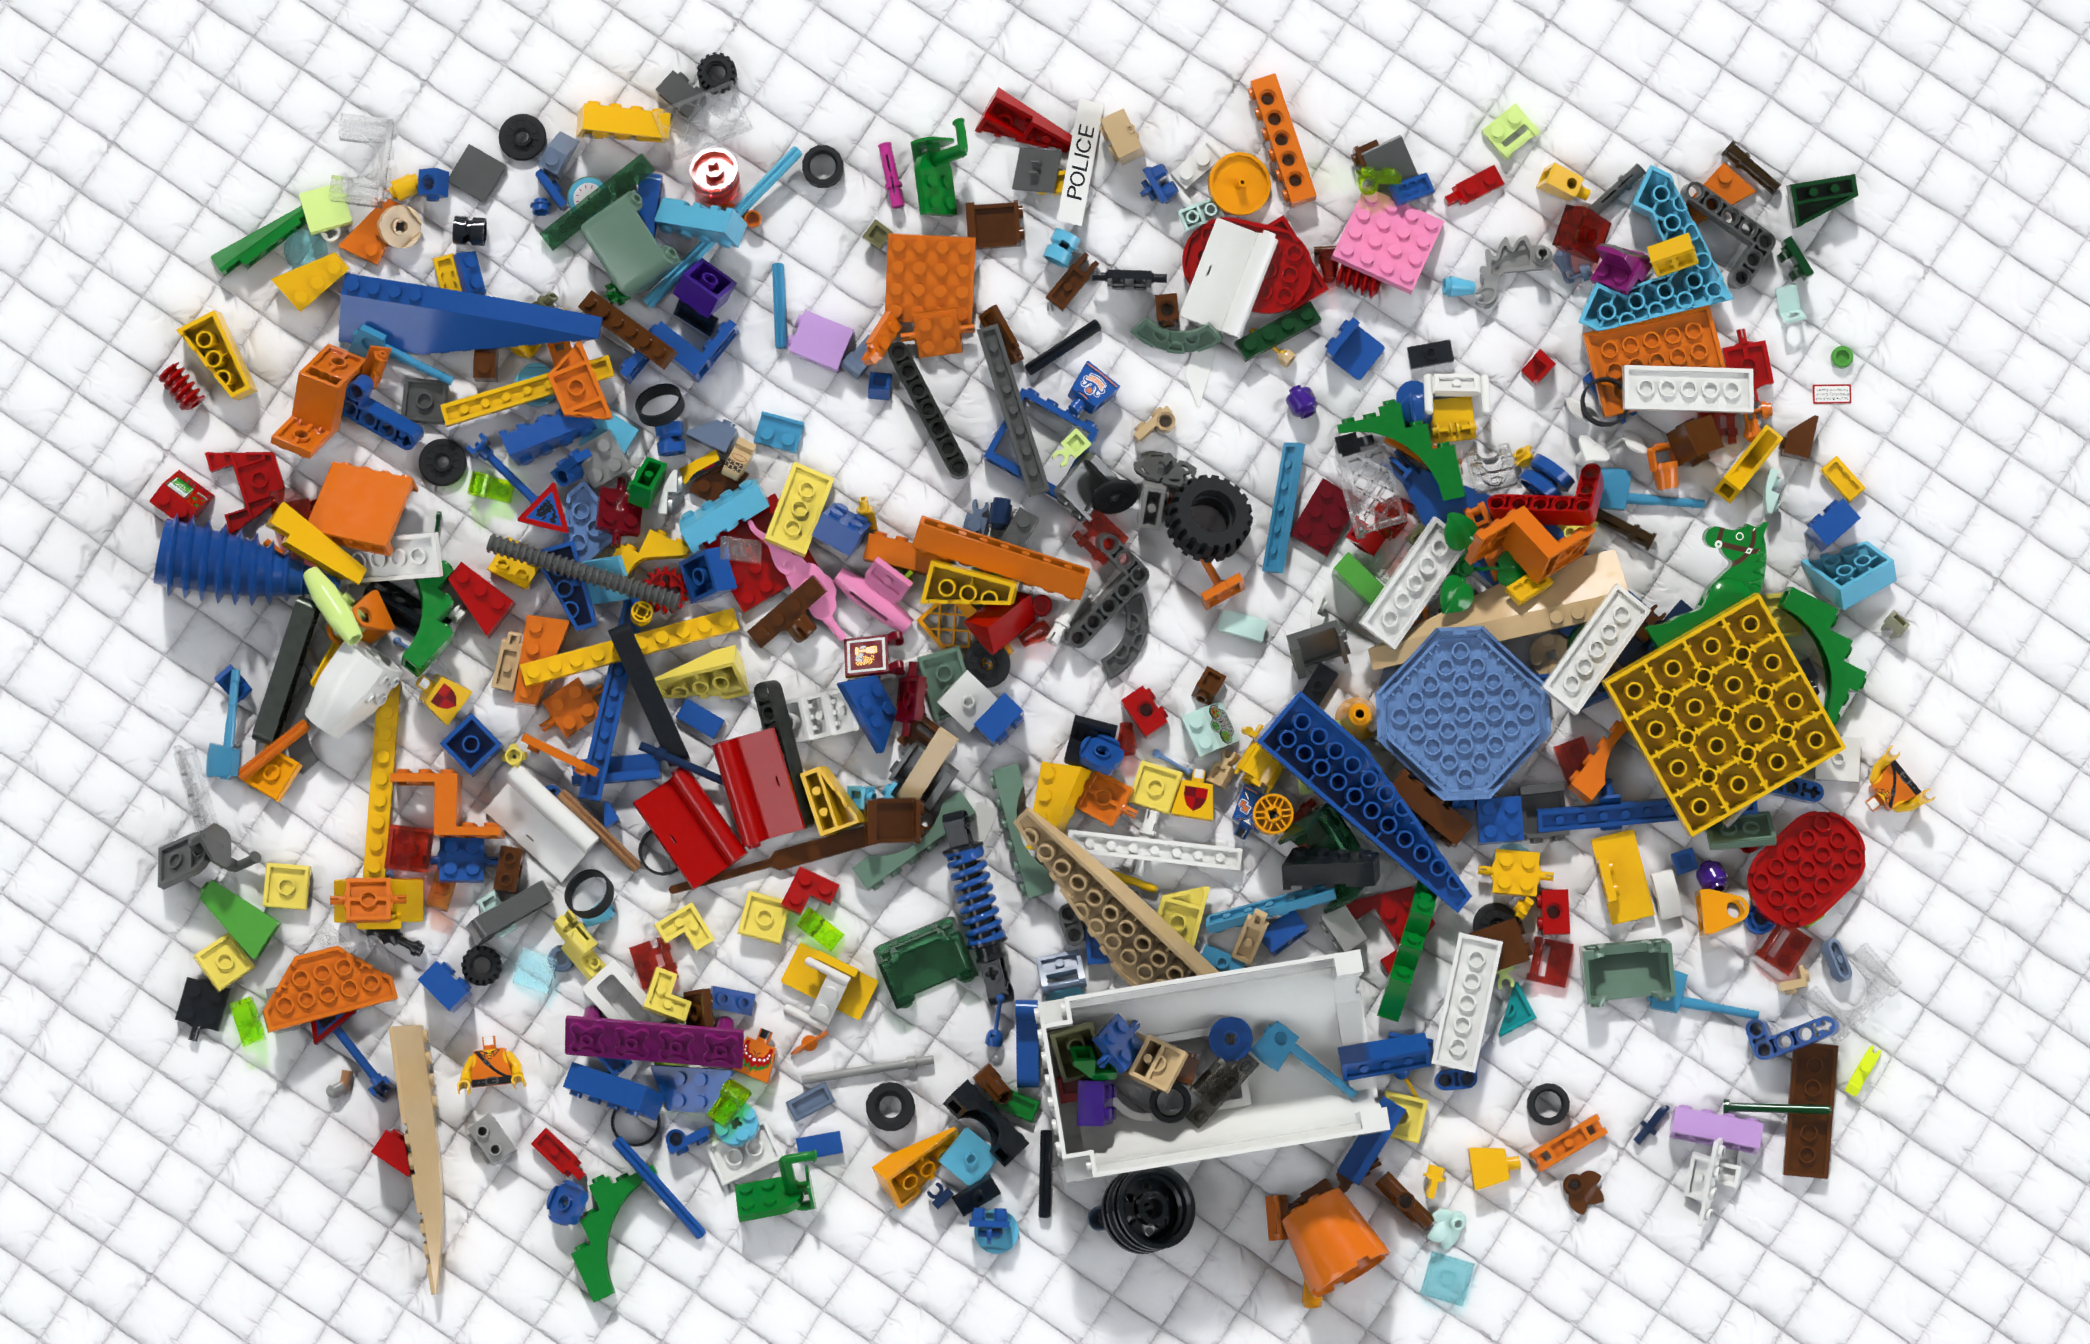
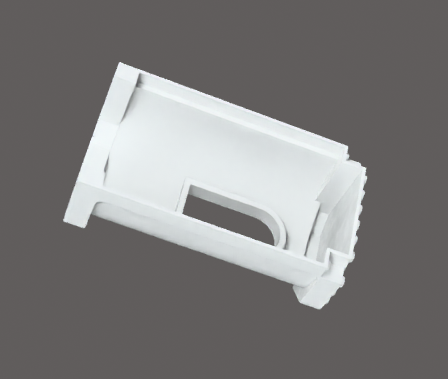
[1034,949,1390,1183]

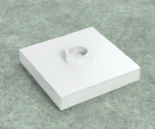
[937,670,998,732]
[1814,737,1862,783]

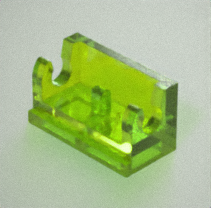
[229,996,267,1047]

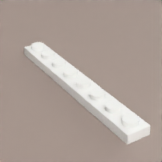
[1067,829,1243,871]

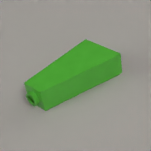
[1331,552,1384,608]
[200,879,282,961]

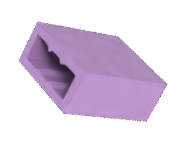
[787,310,855,373]

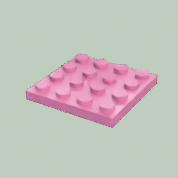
[1331,186,1445,295]

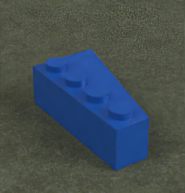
[499,408,597,466]
[539,540,599,632]
[563,1062,666,1121]

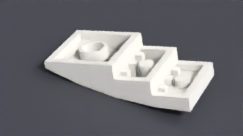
[773,689,859,744]

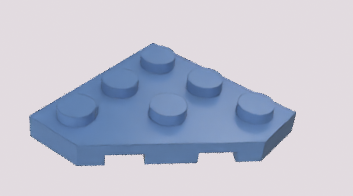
[563,480,613,562]

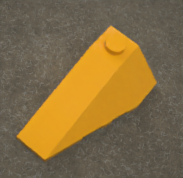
[872,1127,959,1210]

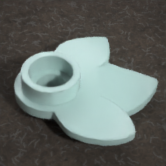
[1427,1208,1466,1249]

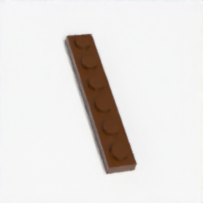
[578,290,678,370]

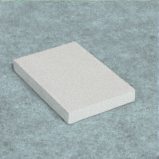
[705,1118,783,1187]

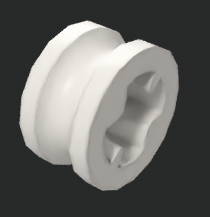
[321,228,341,243]
[448,603,470,625]

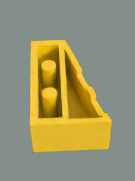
[271,252,350,312]
[800,766,864,837]

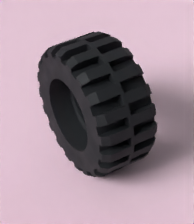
[1165,474,1253,563]

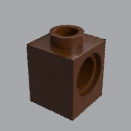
[1155,293,1180,327]

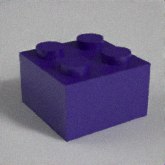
[672,258,737,319]
[1077,1078,1117,1126]

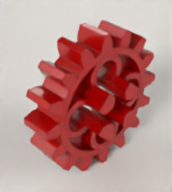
[642,566,688,615]

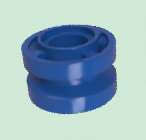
[1743,905,1775,935]

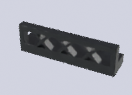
[362,581,452,637]

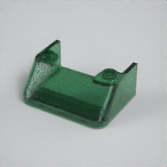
[1278,803,1364,914]

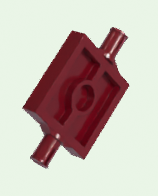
[595,477,642,548]
[895,661,928,737]

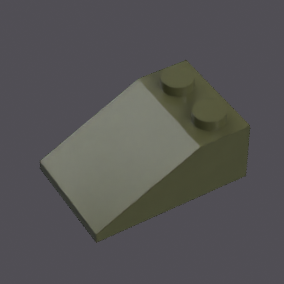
[1049,1021,1102,1083]

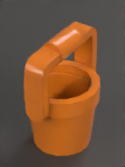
[1647,442,1679,490]

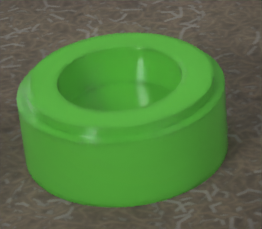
[1830,346,1853,369]

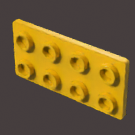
[1591,829,1655,925]
[334,878,424,930]
[781,943,879,1020]

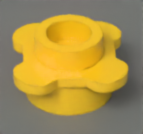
[1512,445,1534,467]

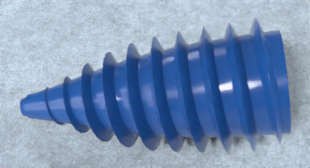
[154,513,341,606]

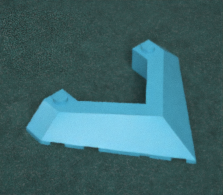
[1578,165,1734,332]

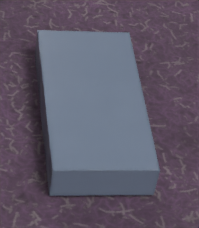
[786,1082,836,1122]

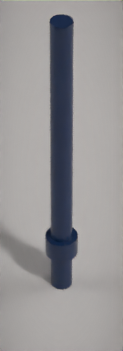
[638,741,724,786]

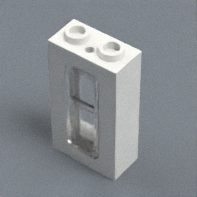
[581,959,668,1023]

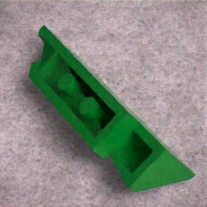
[211,206,307,276]

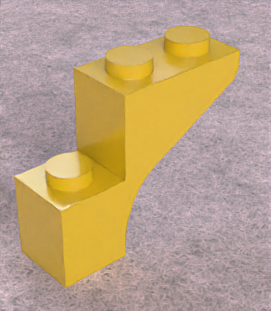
[1713,424,1783,504]
[613,528,691,579]

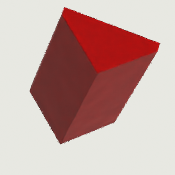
[963,591,1036,656]

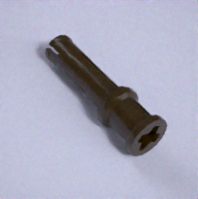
[1721,140,1781,195]
[1595,508,1657,551]

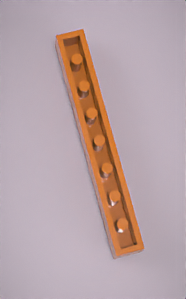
[912,515,1090,600]

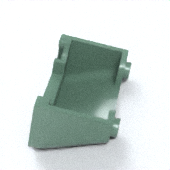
[581,190,682,296]
[1579,938,1676,1007]

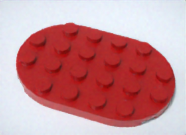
[1182,217,1313,314]
[1747,811,1866,928]

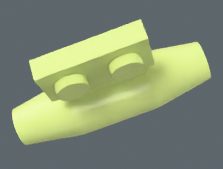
[303,567,367,645]

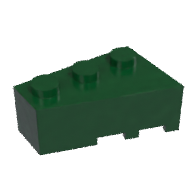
[1786,174,1858,229]

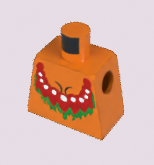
[731,1028,777,1084]

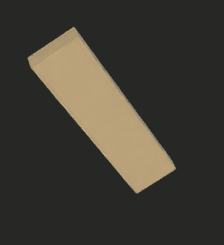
[895,727,959,800]

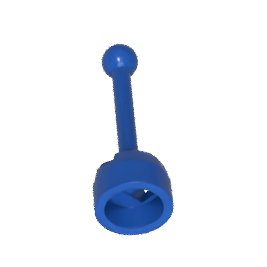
[985,994,1005,1047]

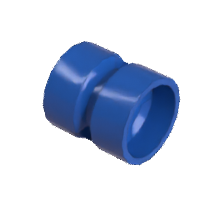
[655,421,686,457]

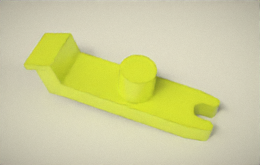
[1844,1045,1881,1097]

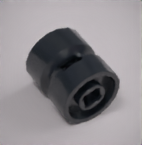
[452,216,487,246]

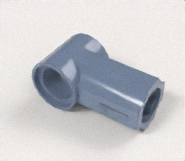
[840,334,870,380]

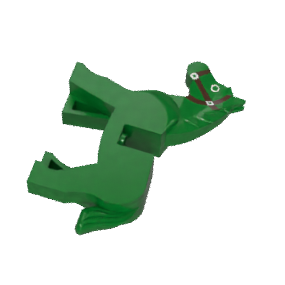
[1643,522,1768,650]

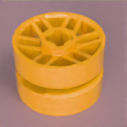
[1252,794,1294,836]

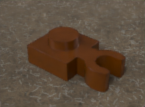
[1634,604,1666,644]

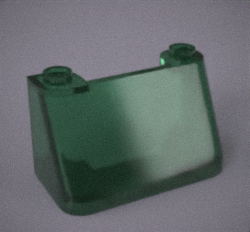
[873,917,979,1009]

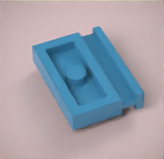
[754,411,805,454]

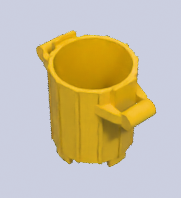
[1233,724,1285,794]

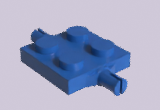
[424,838,499,883]
[1092,1013,1143,1074]

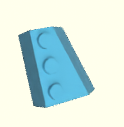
[1801,541,1897,610]

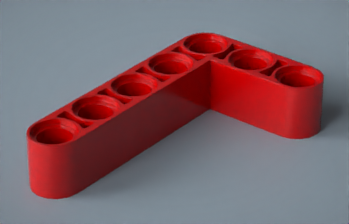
[1487,463,1604,526]

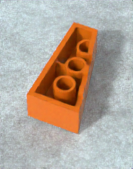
[514,615,572,707]

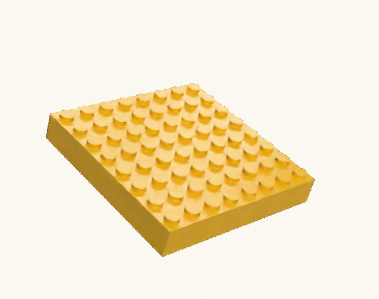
[1601,593,1846,837]

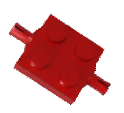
[1721,329,1774,403]

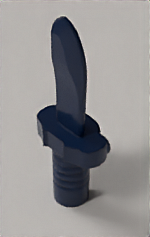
[1633,1105,1670,1145]

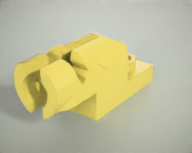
[553,909,606,981]

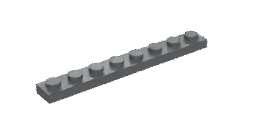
[977,323,1050,497]

